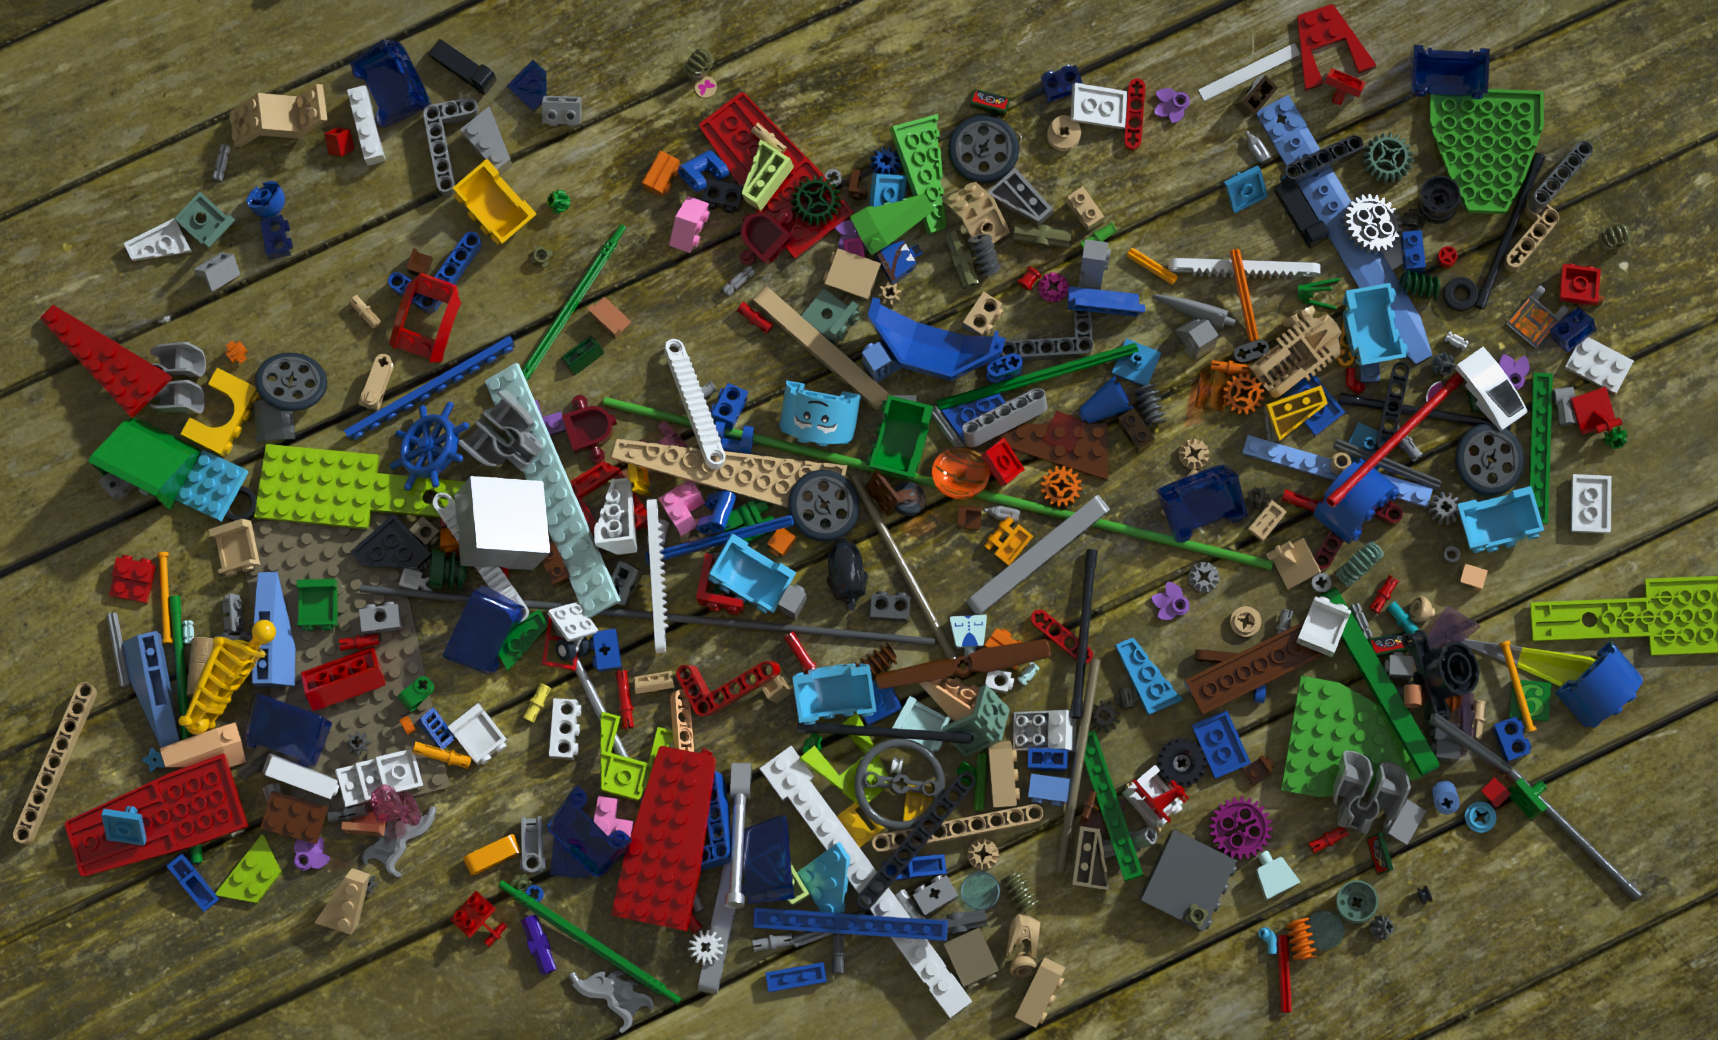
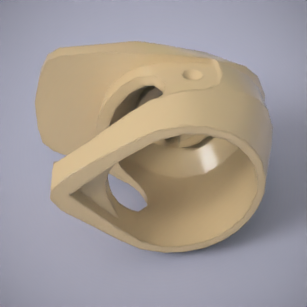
[1006,913,1041,958]

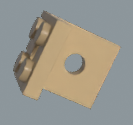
[944,182,1010,244]

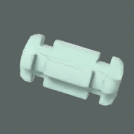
[182,620,194,644]
[1018,662,1039,685]

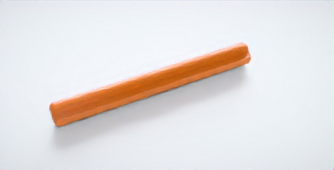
[1230,249,1259,342]

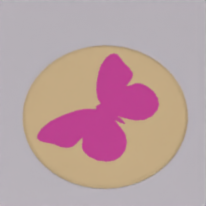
[695,76,717,98]

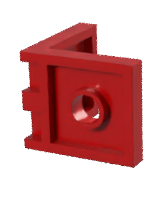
[696,553,745,615]

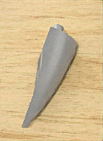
[1154,294,1236,330]

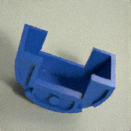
[1313,459,1400,545]
[1555,641,1643,728]

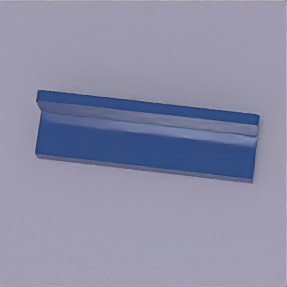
[1067,287,1145,317]

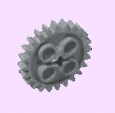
[1342,194,1403,254]

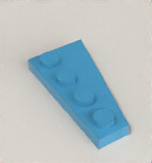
[1114,637,1183,716]

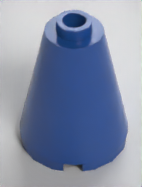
[1078,376,1133,424]

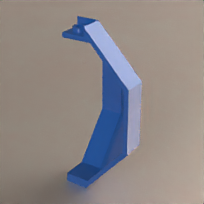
[868,297,1006,381]

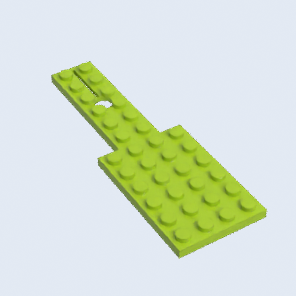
[254,444,465,530]
[1529,576,1718,656]

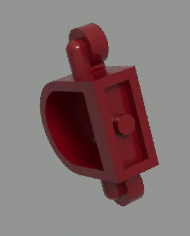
[740,208,795,265]
[562,395,617,464]

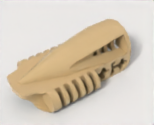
[1248,314,1341,398]

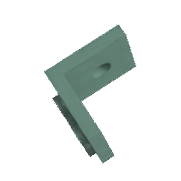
[174,192,235,250]
[801,288,860,346]
[942,684,1010,757]

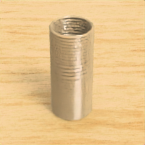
[186,637,214,697]

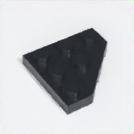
[350,514,432,569]

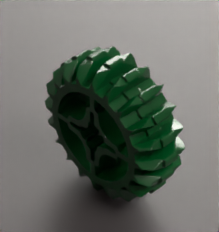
[790,175,842,226]

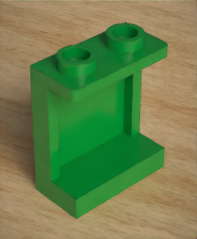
[297,579,338,631]

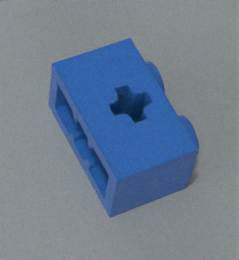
[590,629,622,673]
[1027,748,1068,772]

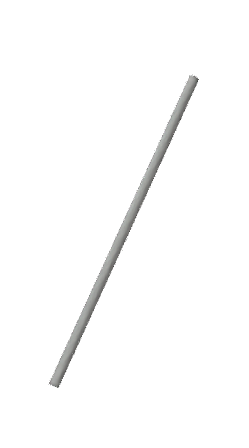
[552,621,704,913]

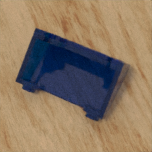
[349,39,431,128]
[1410,45,1490,100]
[1157,465,1248,543]
[442,585,524,675]
[243,692,333,767]
[547,785,633,877]
[742,815,795,904]

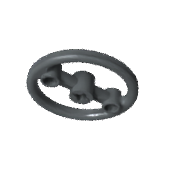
[854,739,945,830]

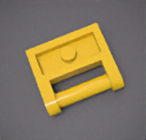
[836,802,885,848]

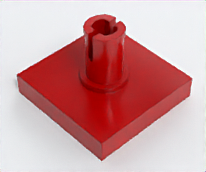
[1324,68,1366,105]
[981,438,1025,487]

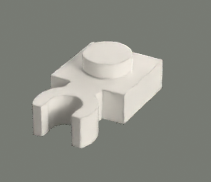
[398,568,432,591]

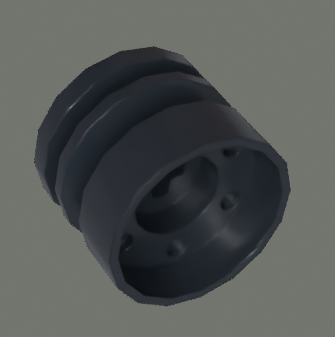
[1418,175,1461,224]

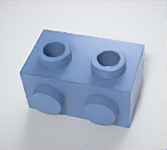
[1028,774,1070,807]

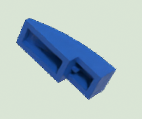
[166,852,219,912]
[882,854,947,881]

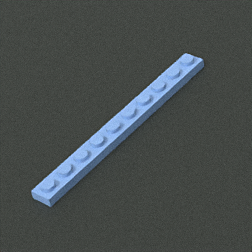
[1242,435,1433,508]

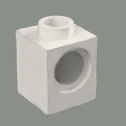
[985,670,1014,694]

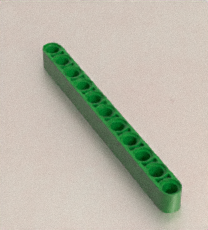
[1318,587,1440,776]

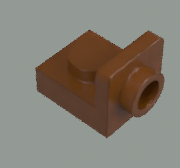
[1242,755,1274,786]

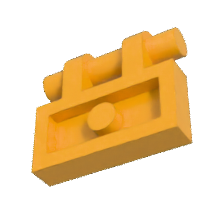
[984,516,1033,566]

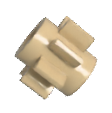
[878,282,902,307]

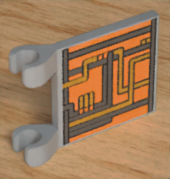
[1506,286,1569,349]

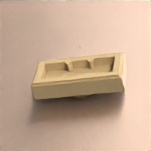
[1248,500,1287,542]
[634,671,674,694]

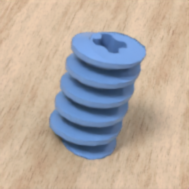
[1432,780,1460,815]

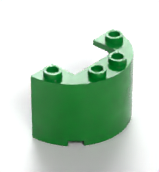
[866,395,933,479]

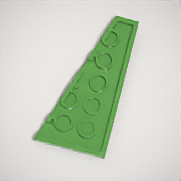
[889,114,946,234]

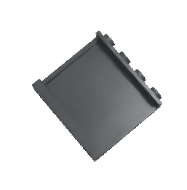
[1137,829,1237,932]

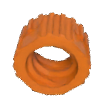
[399,716,416,735]

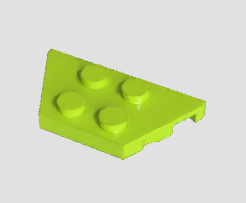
[215,834,282,903]

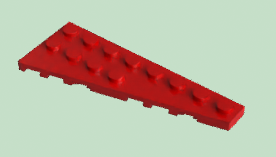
[40,305,173,418]

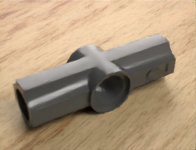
[934,909,988,935]

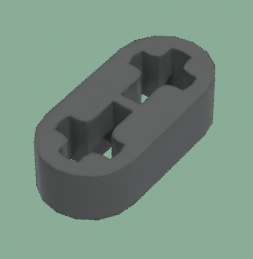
[1233,340,1269,364]

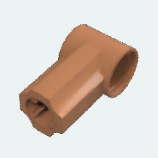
[1402,684,1422,711]

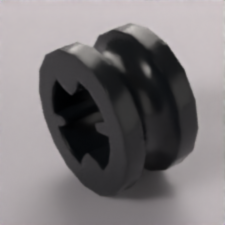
[1417,885,1433,905]

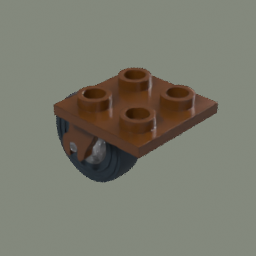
[865,470,926,516]

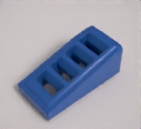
[416,707,456,749]

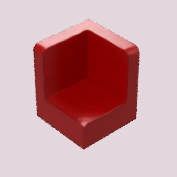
[324,127,354,157]
[1481,777,1511,809]

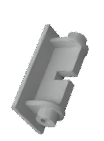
[222,593,244,634]

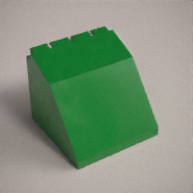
[88,418,201,511]

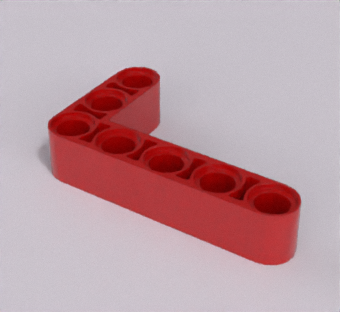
[676,661,780,716]

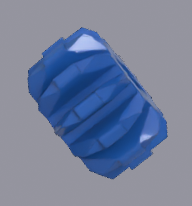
[870,146,901,175]

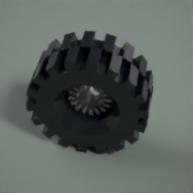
[1157,738,1207,788]

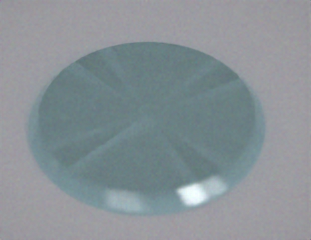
[961,871,1000,910]
[1306,910,1345,950]

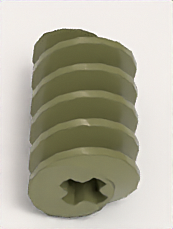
[1000,872,1039,915]

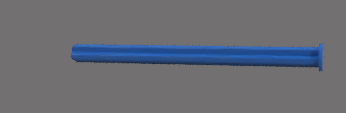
[645,515,794,566]

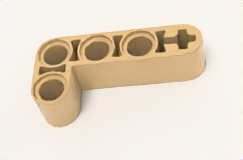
[1504,200,1559,272]

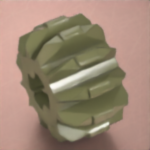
[683,48,714,81]
[1598,224,1632,252]

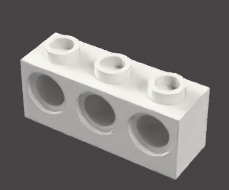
[549,698,581,760]

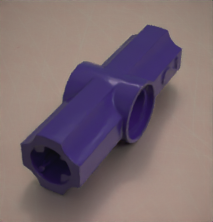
[521,914,557,975]

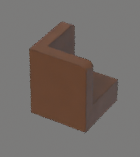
[406,248,433,276]
[957,506,982,530]

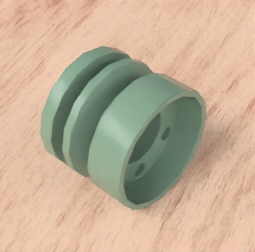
[1336,880,1378,924]

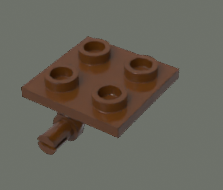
[1079,788,1127,835]

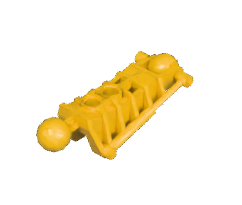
[179,620,276,735]

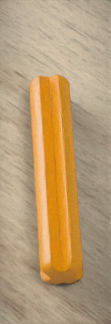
[1127,248,1178,285]

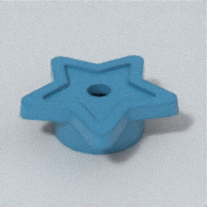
[142,748,166,773]

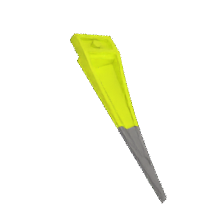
[1453,638,1597,687]

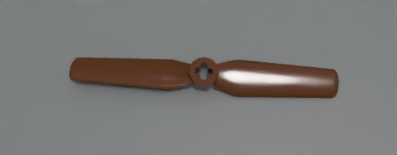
[874,639,1051,689]

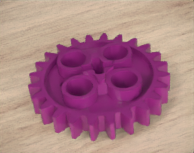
[1209,796,1273,860]

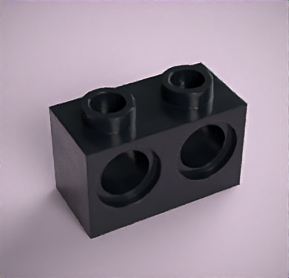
[702,179,744,213]

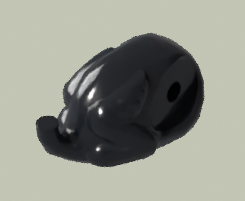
[826,538,869,611]

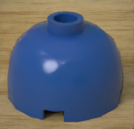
[246,181,285,218]

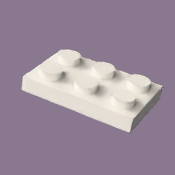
[1070,83,1127,129]
[1564,334,1634,395]
[1571,474,1611,534]

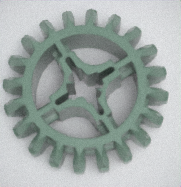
[1362,133,1414,184]
[1336,542,1384,587]

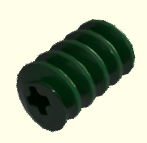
[1398,270,1440,301]

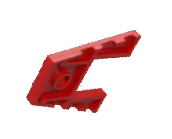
[1297,4,1376,91]

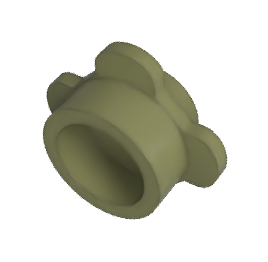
[531,246,553,267]
[510,873,532,891]
[1185,904,1208,927]

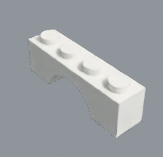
[347,85,386,166]

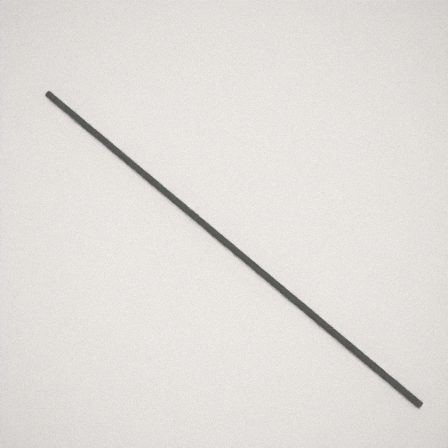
[360,585,935,646]

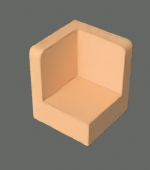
[1460,564,1488,592]

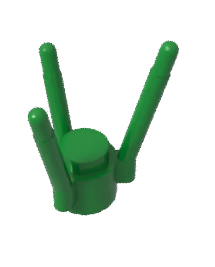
[1298,278,1341,310]

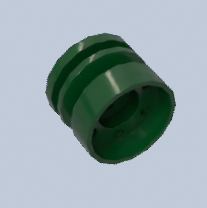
[429,548,467,591]

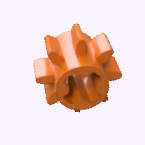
[224,340,248,364]

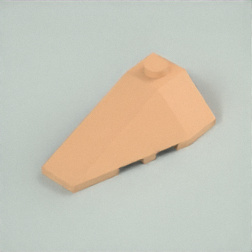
[919,677,980,721]
[160,723,246,768]

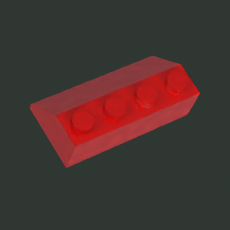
[301,646,386,711]

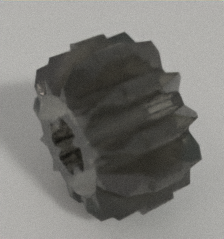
[1090,700,1121,734]

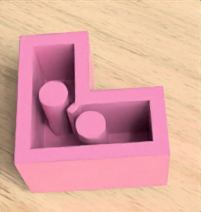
[669,196,710,253]
[658,480,705,536]
[591,796,635,843]

